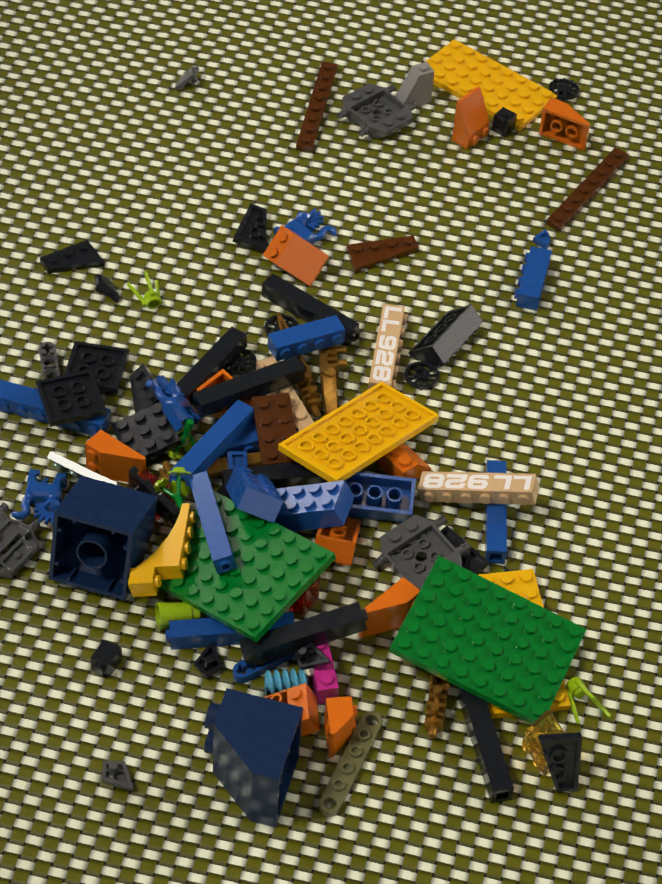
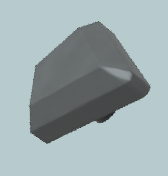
[175,66,199,91]
[102,761,133,791]

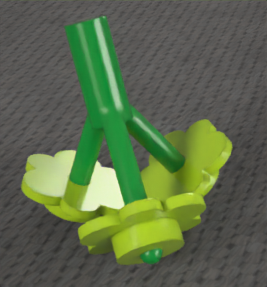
[168,419,201,460]
[153,466,191,510]

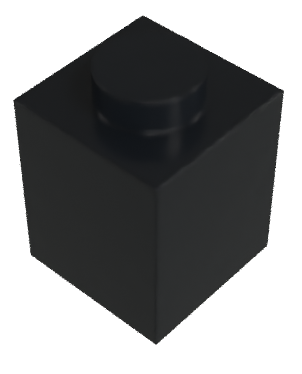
[492,107,517,137]
[90,640,122,678]

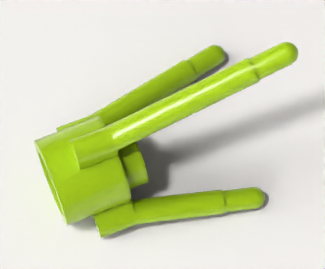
[127,271,162,309]
[566,676,611,724]

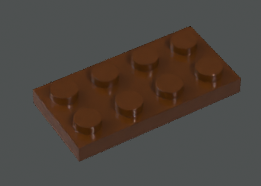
[251,393,296,466]

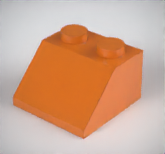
[377,444,431,479]
[324,696,357,758]

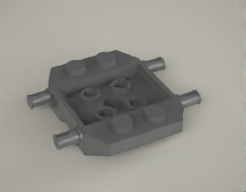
[337,83,418,138]
[0,502,40,578]
[371,514,471,590]

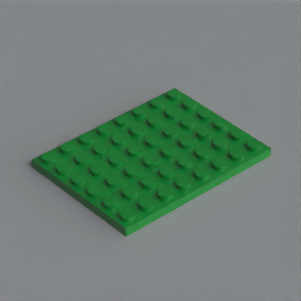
[158,492,336,643]
[388,556,586,728]

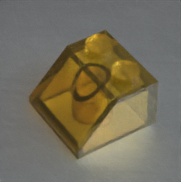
[522,710,565,776]

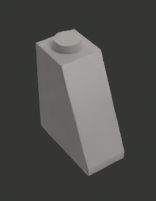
[395,62,434,106]

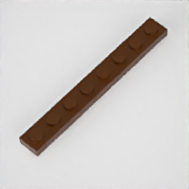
[296,62,338,152]
[546,148,630,232]

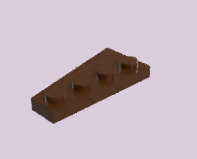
[346,235,419,274]

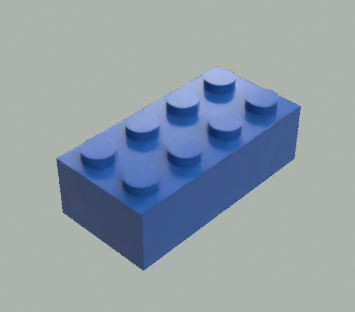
[225,466,284,523]
[345,472,416,523]
[274,480,355,531]

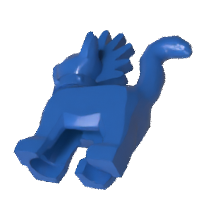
[274,208,337,245]
[145,375,202,432]
[12,469,68,525]

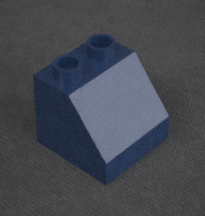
[49,475,157,601]
[204,688,303,828]

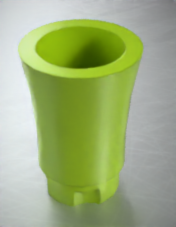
[155,602,200,630]

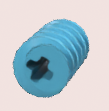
[264,668,308,696]

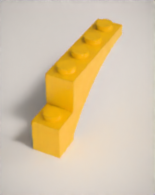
[128,503,196,597]

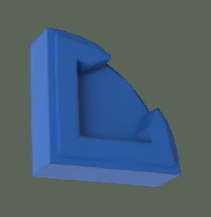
[533,230,550,249]

